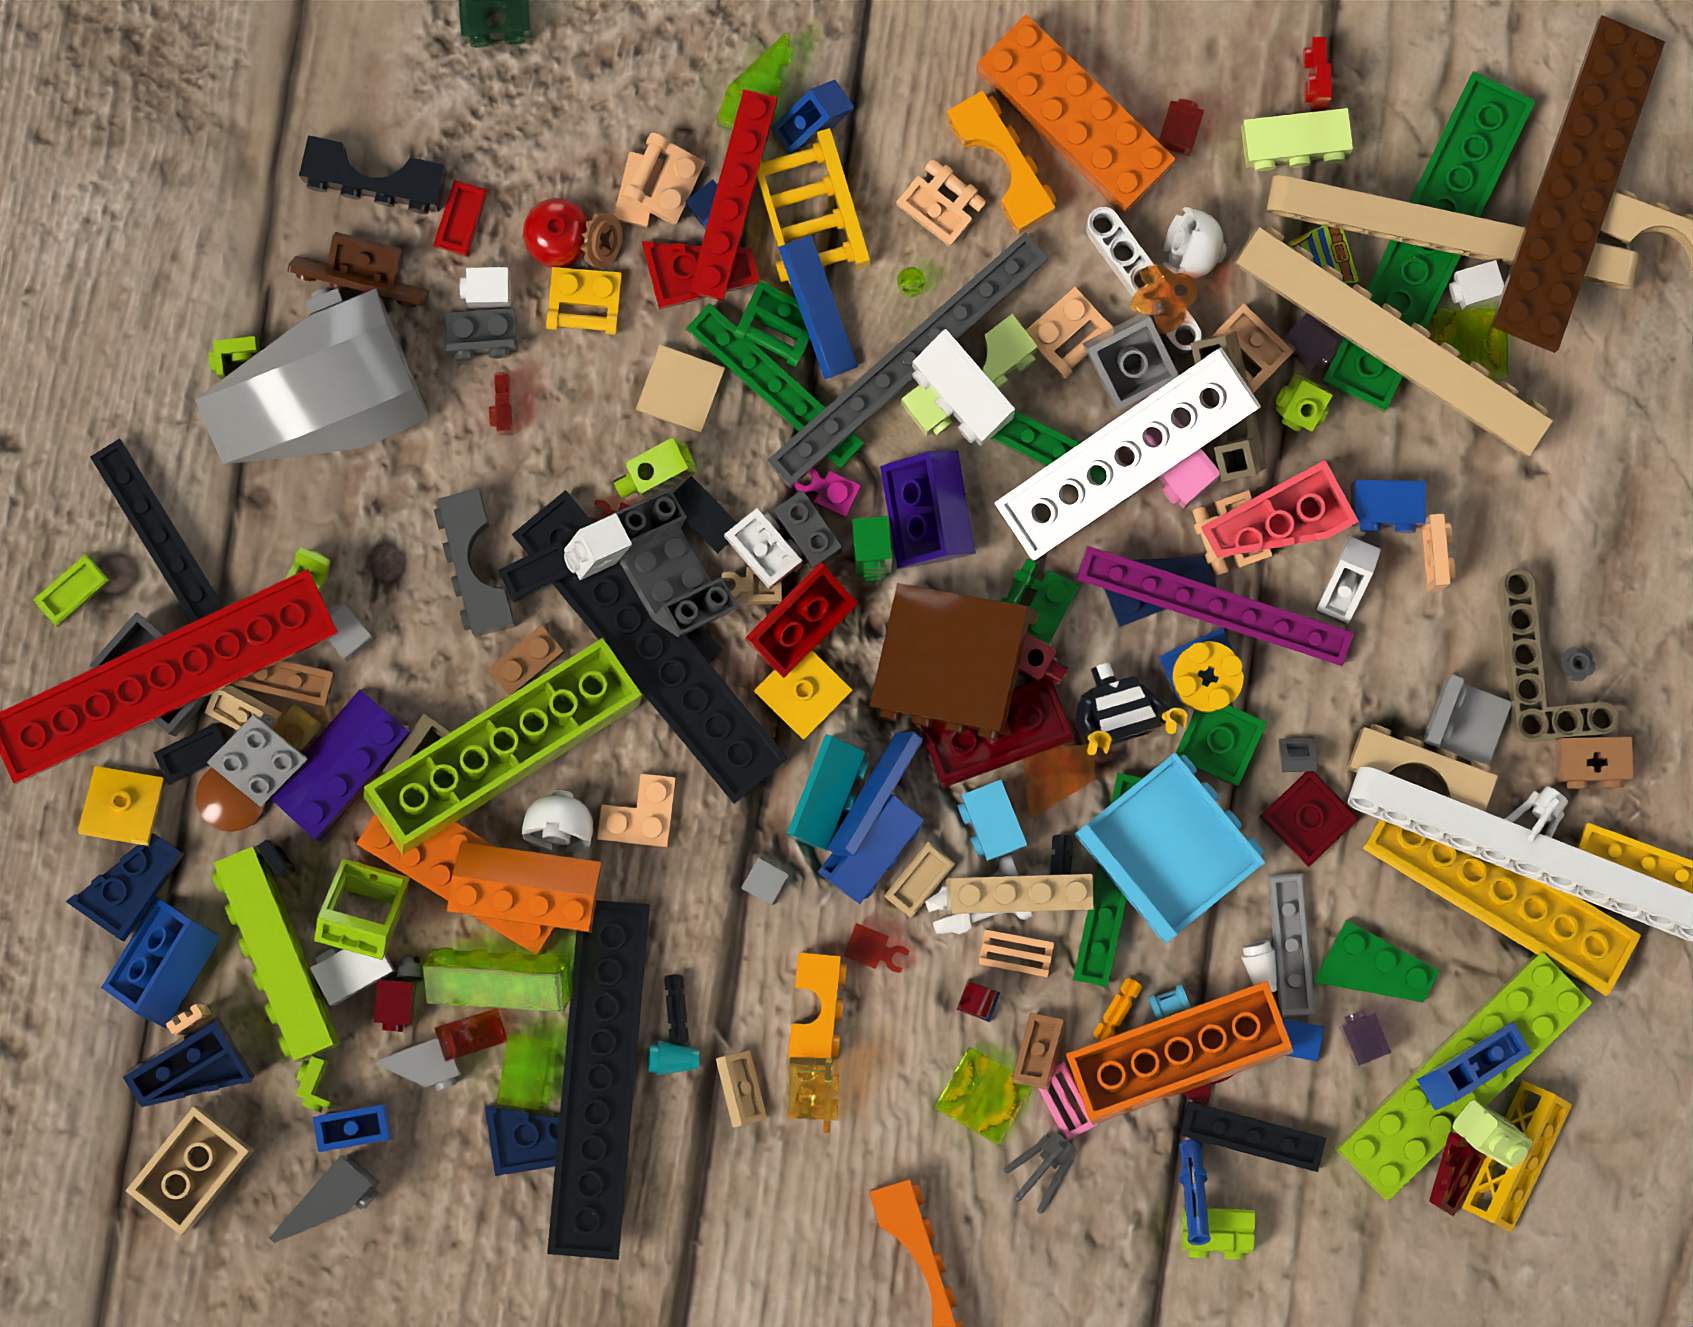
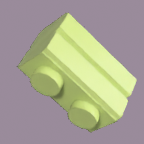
[1452,1100,1533,1169]

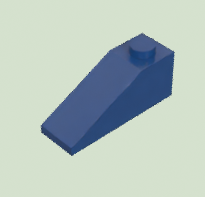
[1417,1022,1532,1110]

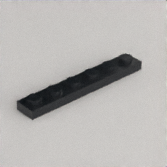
[90,438,225,622]

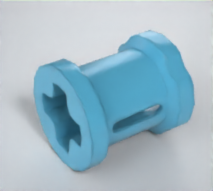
[1148,984,1191,1021]

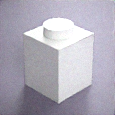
[1449,260,1504,311]
[460,267,511,308]

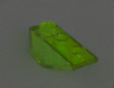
[716,33,794,131]

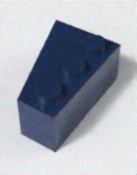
[123,1016,255,1107]

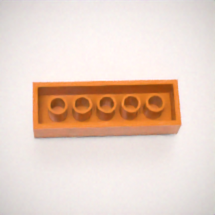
[976,14,1176,216]
[356,814,557,957]
[1066,981,1294,1125]

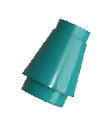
[647,1041,699,1076]

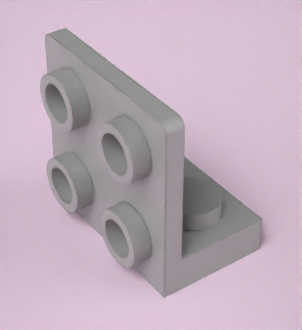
[1422,674,1512,766]

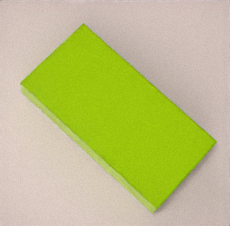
[33,554,110,627]

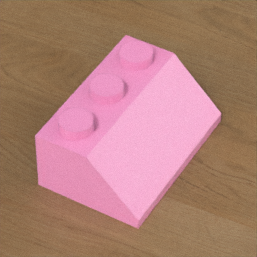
[1125,391,1220,509]

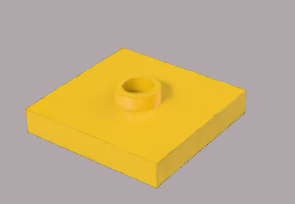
[753,651,853,741]
[78,766,165,846]

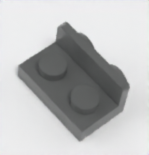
[445,308,518,361]

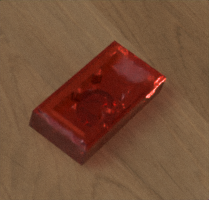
[434,1008,508,1062]

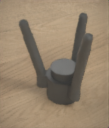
[1004,1132,1076,1214]

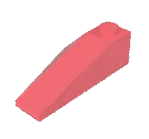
[1201,460,1359,558]

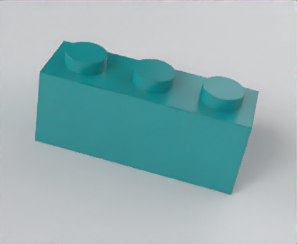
[787,734,869,852]

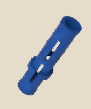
[1179,1140,1211,1245]

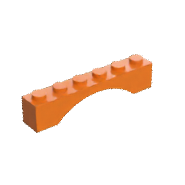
[869,1178,964,1327]

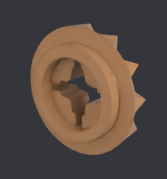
[581,212,622,268]

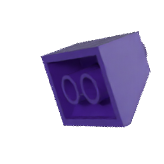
[880,450,976,569]

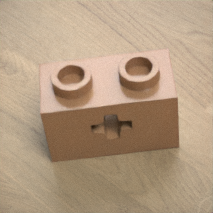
[1556,737,1634,789]

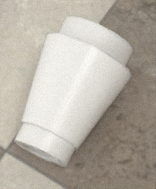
[1241,940,1277,992]

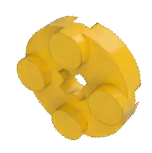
[1172,641,1244,713]

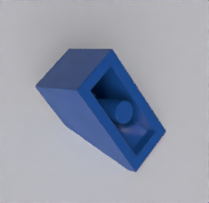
[771,80,855,154]

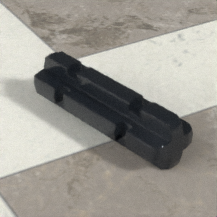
[1050,835,1073,875]
[664,974,689,1044]

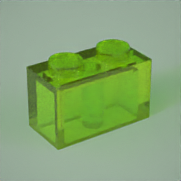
[497,1033,557,1110]

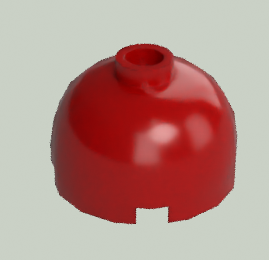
[522,198,589,268]

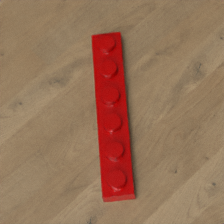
[689,89,778,301]

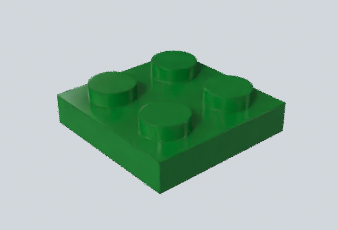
[1175,705,1267,787]

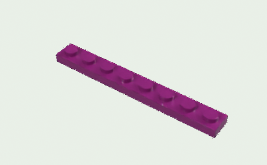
[1076,545,1354,666]

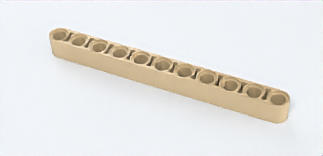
[1266,175,1640,290]

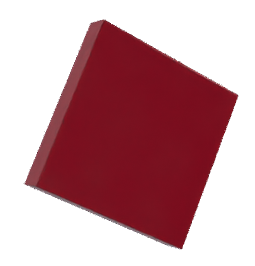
[1259,771,1359,868]

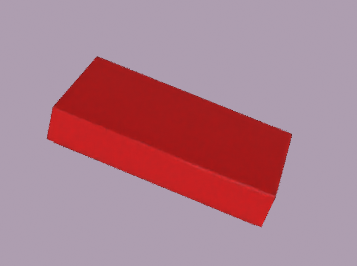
[433,180,488,257]

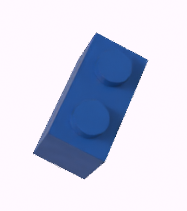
[1351,480,1426,533]
[313,1104,393,1152]

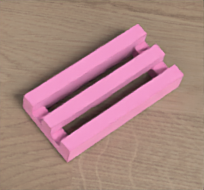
[1038,1062,1098,1141]

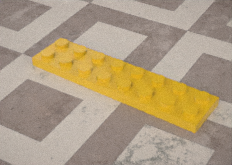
[1362,819,1641,996]

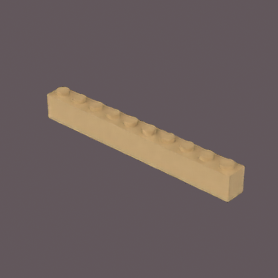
[1233,226,1553,456]

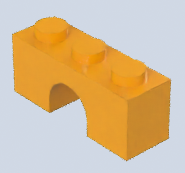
[788,952,847,1063]

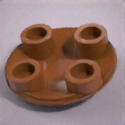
[196,768,266,832]

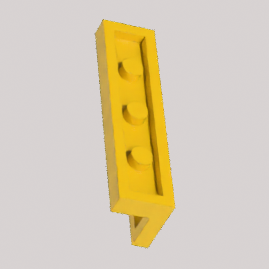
[1462,1080,1572,1233]

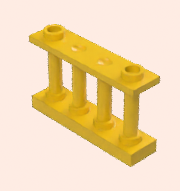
[756,128,870,290]

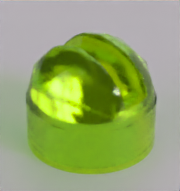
[897,267,926,298]

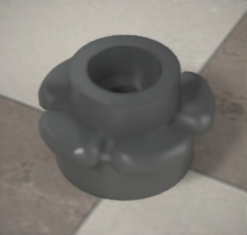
[1560,647,1596,681]

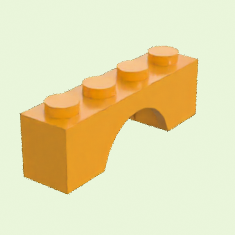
[946,90,1057,235]

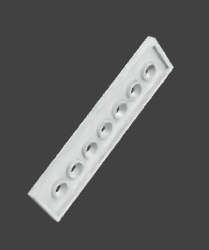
[995,347,1261,561]

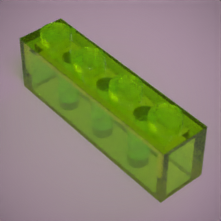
[423,947,573,1012]

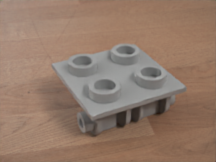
[207,714,307,807]

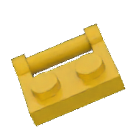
[546,267,622,335]

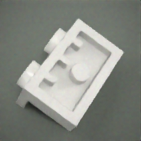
[724,508,803,590]

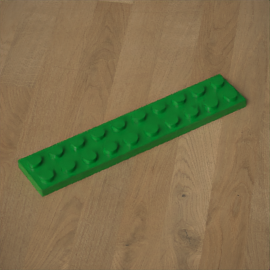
[1322,71,1536,413]

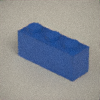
[818,794,924,904]

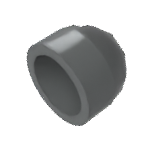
[397,955,426,981]

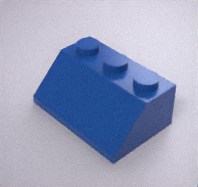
[101,897,221,1028]

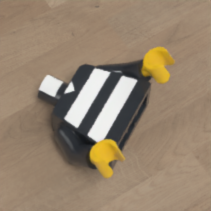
[1074,662,1188,755]

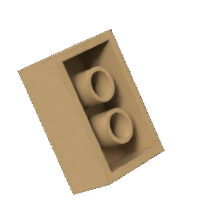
[126,1106,254,1236]

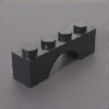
[299,135,447,214]

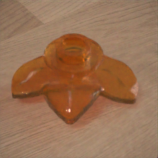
[1130,265,1198,335]

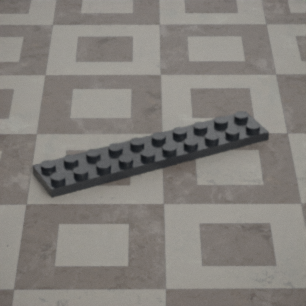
[512,490,789,805]
[547,900,650,1260]

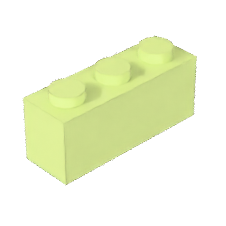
[1241,108,1353,172]

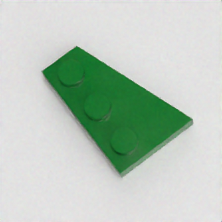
[1313,920,1440,1003]

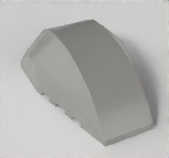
[195,288,430,464]

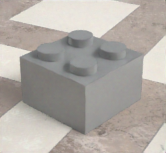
[1082,312,1179,411]

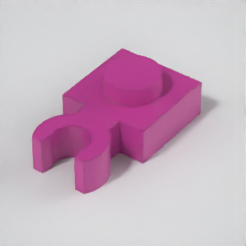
[795,468,861,519]

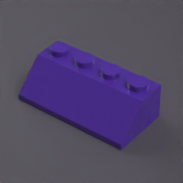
[270,689,410,841]

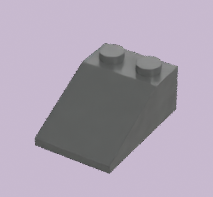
[269,1154,380,1243]

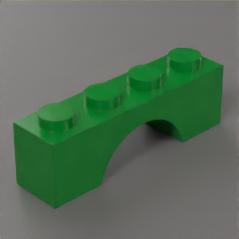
[852,516,892,582]

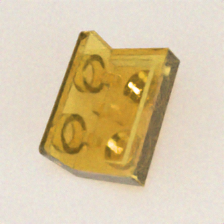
[788,1057,839,1133]

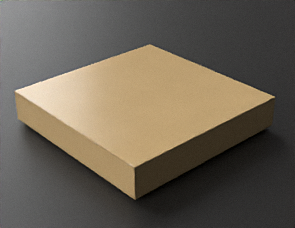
[636,344,725,434]

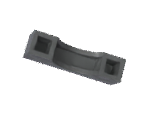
[434,488,516,637]

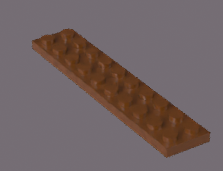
[1490,15,1665,353]

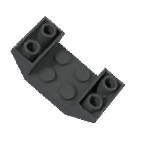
[610,488,739,637]

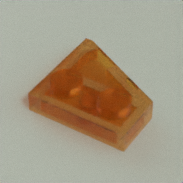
[1023,744,1096,818]

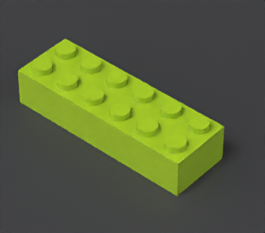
[211,846,341,1061]

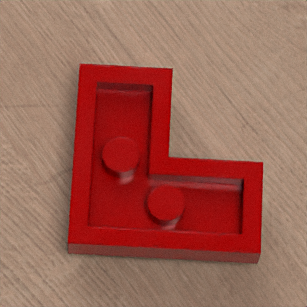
[1303,37,1332,112]

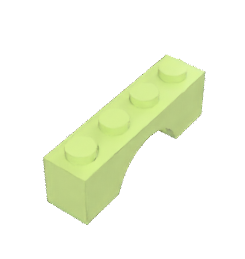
[901,314,1038,437]

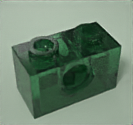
[459,0,533,48]

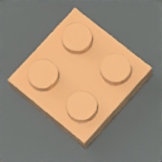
[1421,514,1455,593]

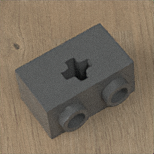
[773,490,842,570]

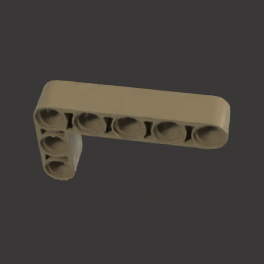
[1498,568,1619,742]

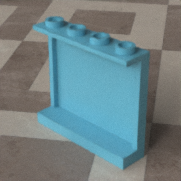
[1074,753,1266,944]

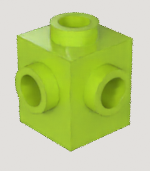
[1275,373,1333,432]

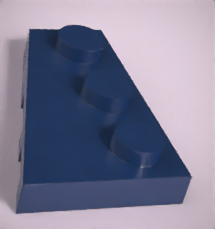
[1103,556,1217,628]

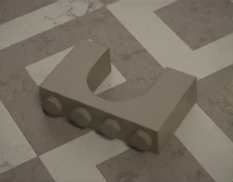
[1190,331,1267,482]

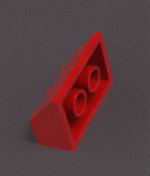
[745,562,858,678]

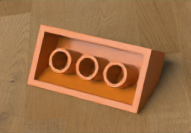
[447,842,602,933]

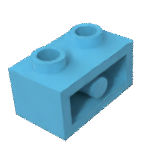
[957,779,1027,862]

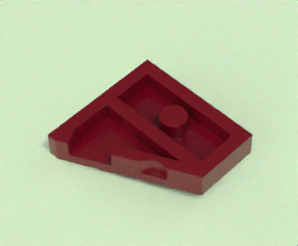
[1429,1131,1487,1217]

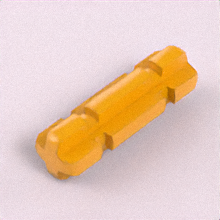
[1093,978,1142,1041]

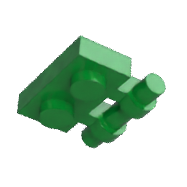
[1000,559,1079,645]

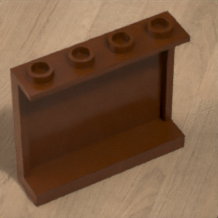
[869,583,1038,740]

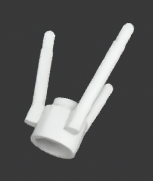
[1504,786,1569,842]

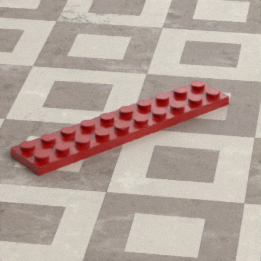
[0,569,339,784]

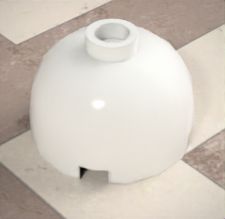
[1163,207,1226,279]
[521,790,593,852]

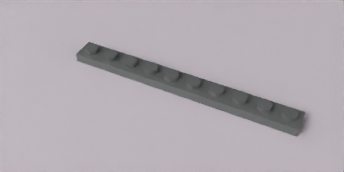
[767,232,1049,488]

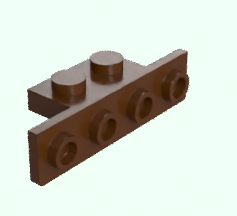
[287,232,430,307]

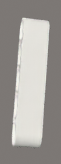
[1086,207,1201,356]

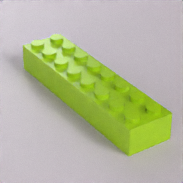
[364,638,642,855]
[1334,951,1592,1201]

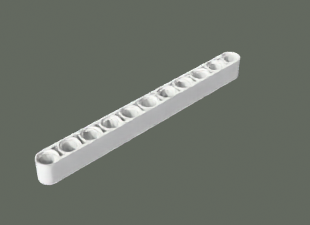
[1348,767,1693,942]

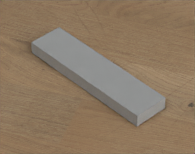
[1267,874,1315,1017]

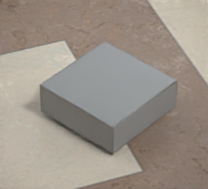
[741,858,789,906]

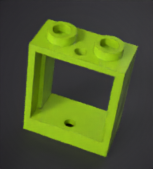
[314,858,410,960]

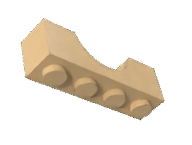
[1598,189,1693,273]
[1347,724,1498,812]
[946,874,1094,914]

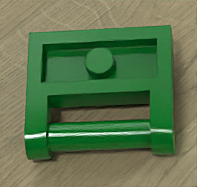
[733,280,810,367]

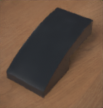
[673,476,738,554]

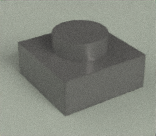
[1278,737,1318,773]

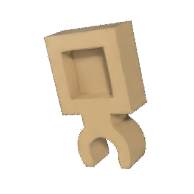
[721,567,782,605]

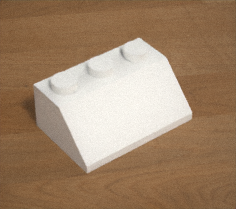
[912,329,1015,446]

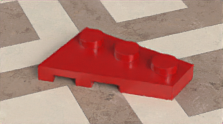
[641,241,760,310]

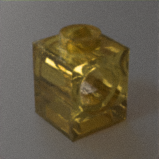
[273,703,326,754]

